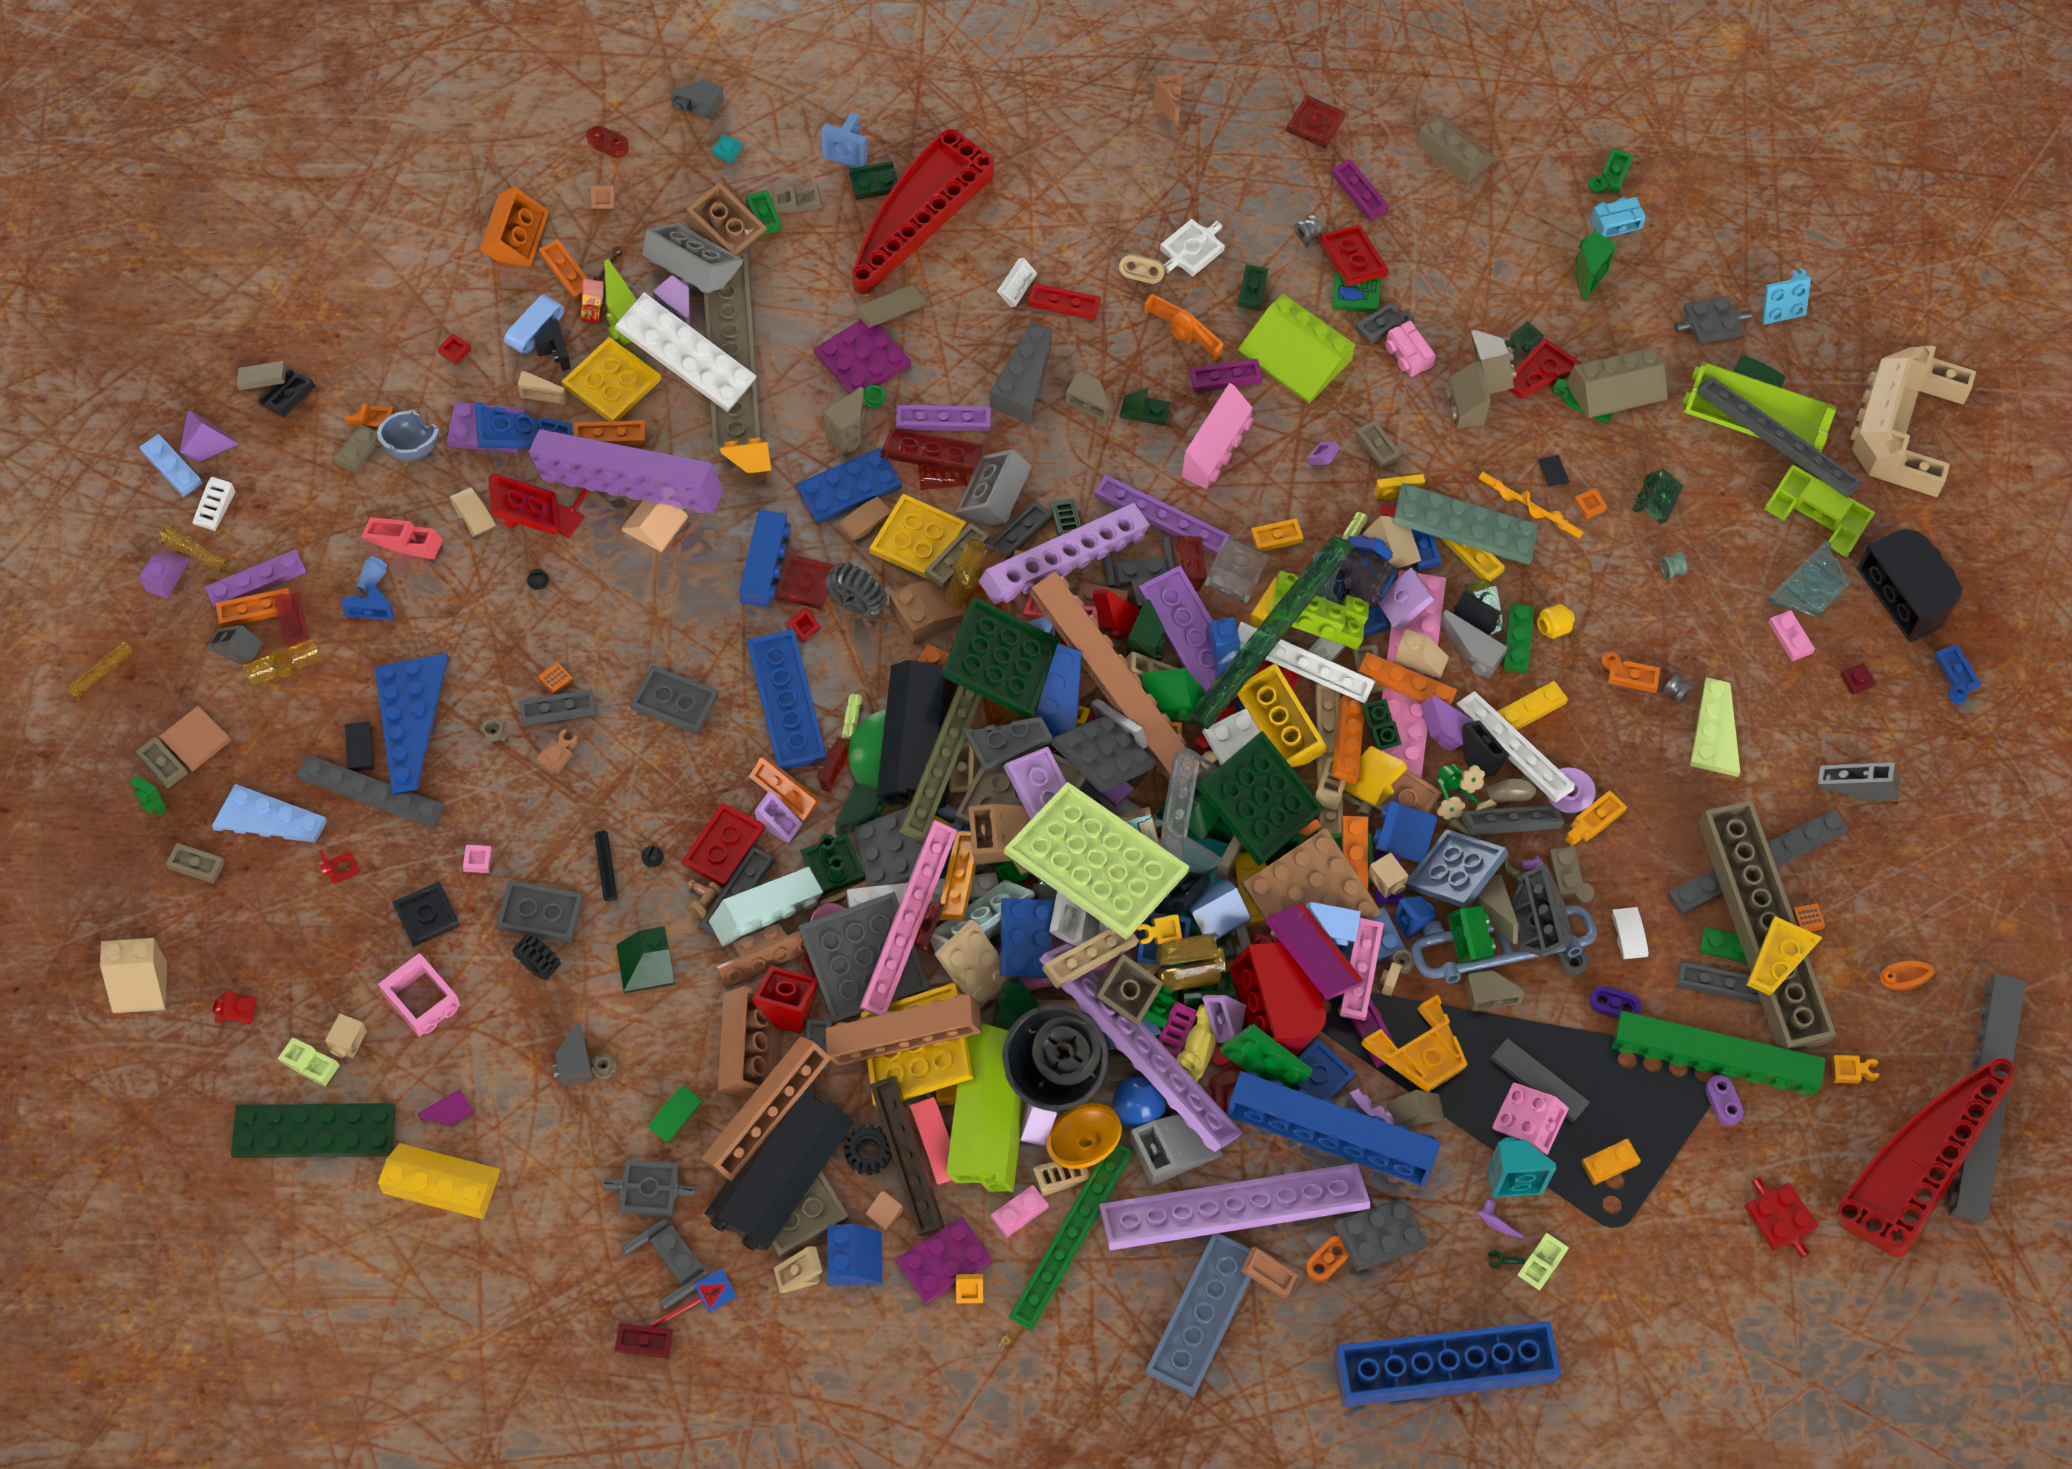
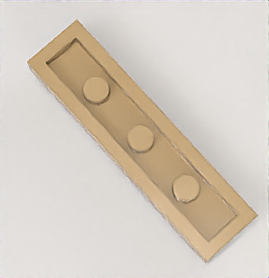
[1042,928,1139,989]

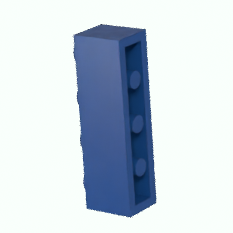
[739,509,791,608]

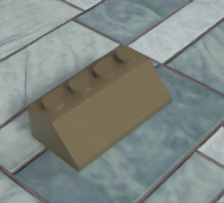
[1566,348,1668,418]

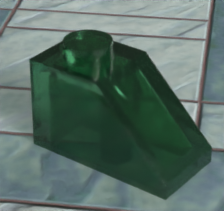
[835,782,885,836]

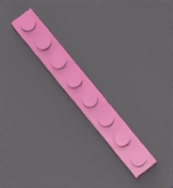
[859,820,957,1016]

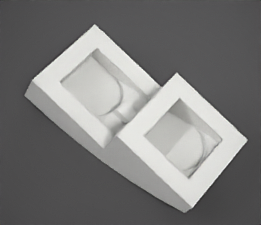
[1612,907,1649,959]

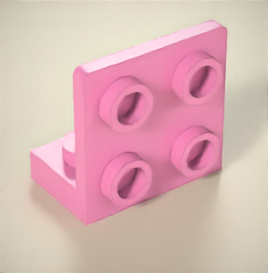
[1492,1083,1569,1155]

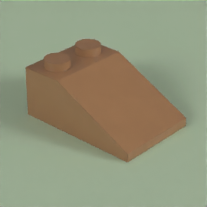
[685,182,767,256]
[889,578,969,645]

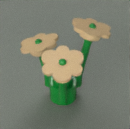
[1436,763,1497,820]

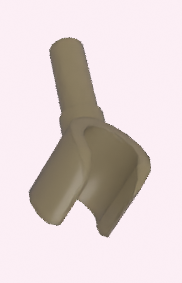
[1343,792,1373,820]

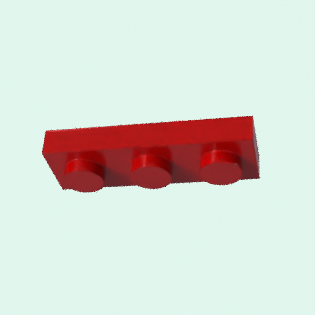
[1028,283,1101,321]

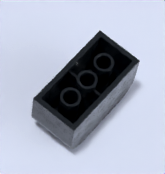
[1856,529,1961,643]

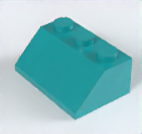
[1487,1137,1556,1198]

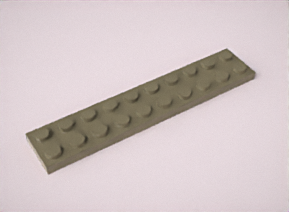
[704,252,760,454]

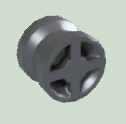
[1294,215,1322,243]
[1663,673,1694,704]

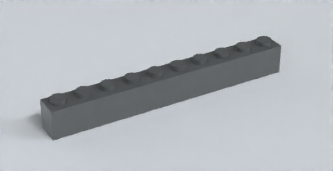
[1948,973,2026,1224]

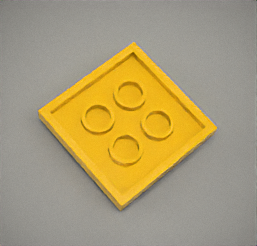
[561,337,662,421]
[869,494,966,580]

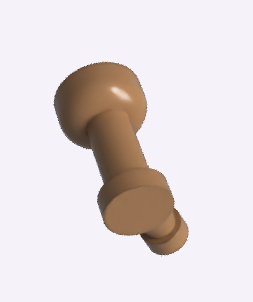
[687,879,722,920]

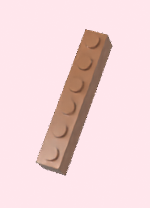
[826,994,982,1066]
[701,1036,831,1181]

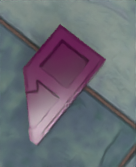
[417,1089,474,1126]

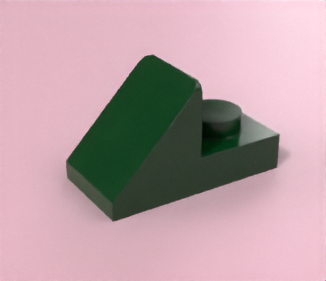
[1120,388,1170,426]

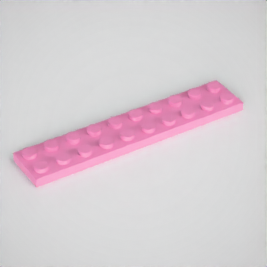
[1375,570,1446,778]

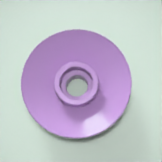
[1547,767,1596,813]

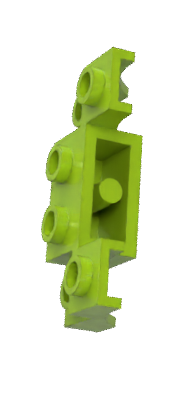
[1764,465,1876,558]
[1267,570,1369,650]

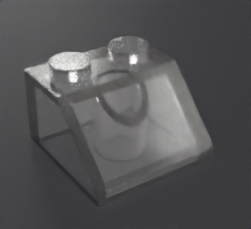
[1204,536,1270,604]

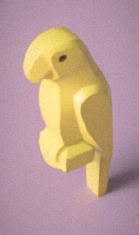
[1177,1004,1216,1082]

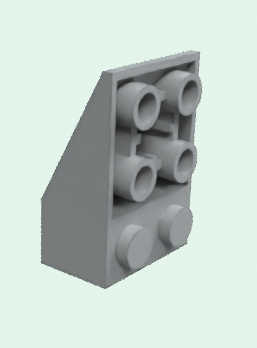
[1129,1114,1223,1187]

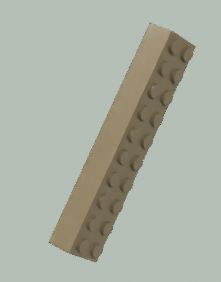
[1698,800,1836,1051]

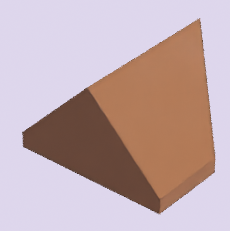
[1153,74,1182,124]

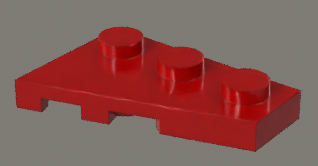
[1508,338,1582,399]

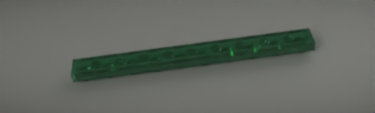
[1187,535,1354,729]

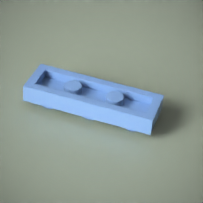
[139,434,203,497]

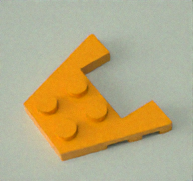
[1361,995,1468,1092]

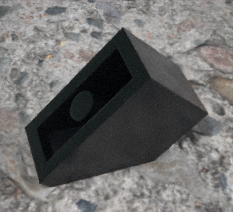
[1462,720,1510,778]

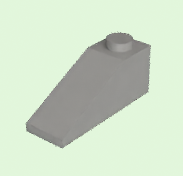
[1441,610,1507,679]

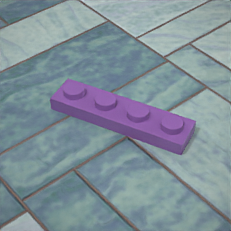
[896,405,991,432]
[205,549,306,610]

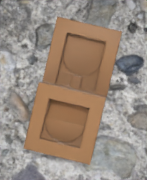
[839,497,892,541]

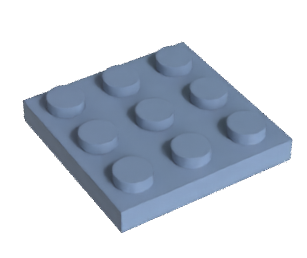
[1406,829,1509,908]

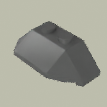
[1511,864,1573,957]

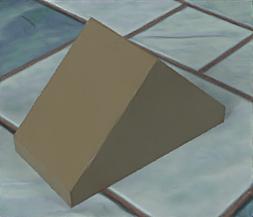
[1388,1090,1444,1126]

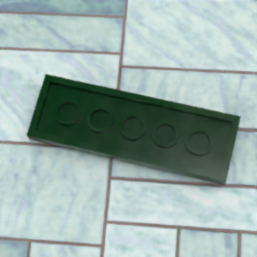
[231,1103,396,1158]

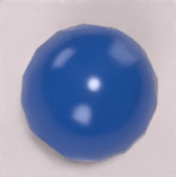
[1112,1076,1166,1129]

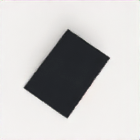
[1538,455,1569,487]

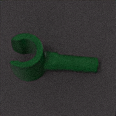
[1488,1249,1525,1269]

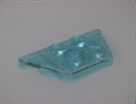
[1767,540,1850,617]

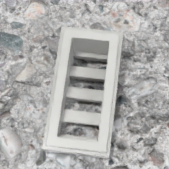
[193,477,235,531]

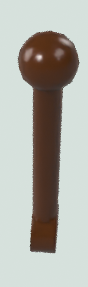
[593,246,622,281]

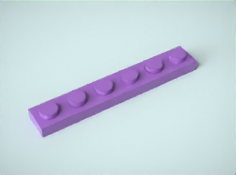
[1094,474,1231,558]

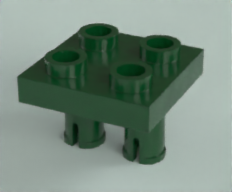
[800,833,865,896]

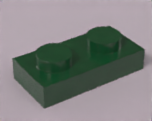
[1237,265,1268,311]

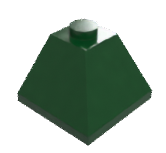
[616,926,675,993]

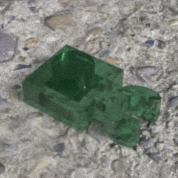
[1505,321,1544,359]

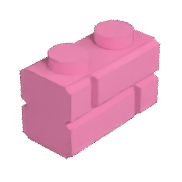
[1385,321,1436,377]

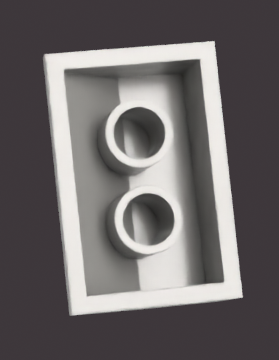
[956,449,1032,526]

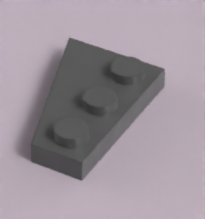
[963,717,1053,774]

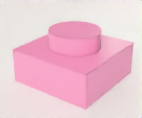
[463,845,492,873]

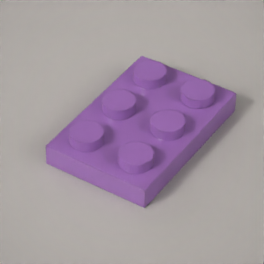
[447,402,526,453]

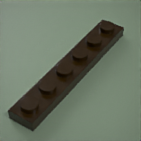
[870,1076,945,1236]

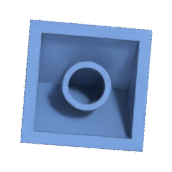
[1186,879,1252,945]

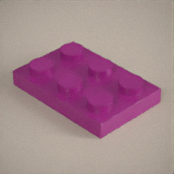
[896,1216,992,1305]

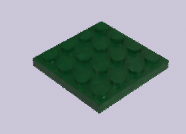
[940,596,1061,719]
[1196,730,1324,866]

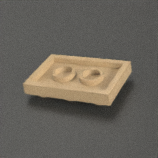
[935,920,1012,1008]

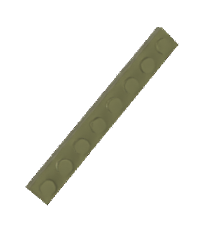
[899,685,982,843]

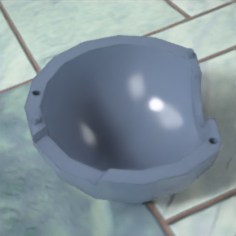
[377,410,439,461]

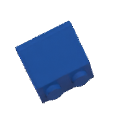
[827,1224,882,1286]

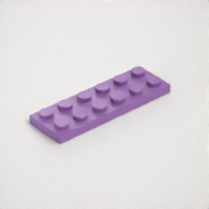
[1137,566,1248,706]

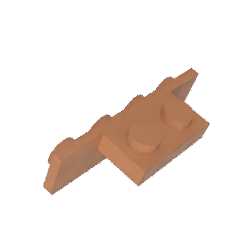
[717,923,807,988]

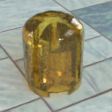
[1155,932,1226,991]

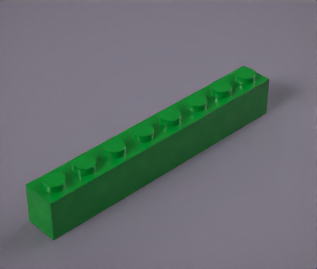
[1612,1011,1826,1096]

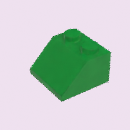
[1574,231,1617,301]
[1141,668,1208,722]
[1447,906,1496,963]

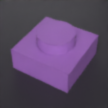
[1307,442,1340,465]

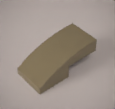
[772,185,823,213]

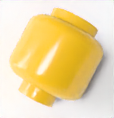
[1537,604,1575,639]

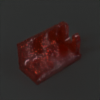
[1176,535,1207,591]

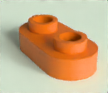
[1306,1236,1349,1283]

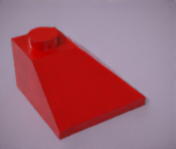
[752,965,818,1034]

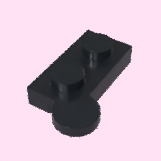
[1154,872,1211,914]

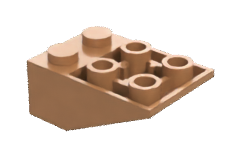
[968,804,1031,865]

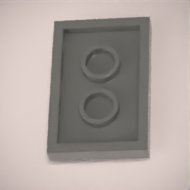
[630,665,719,735]
[496,880,584,943]
[1333,1198,1427,1272]

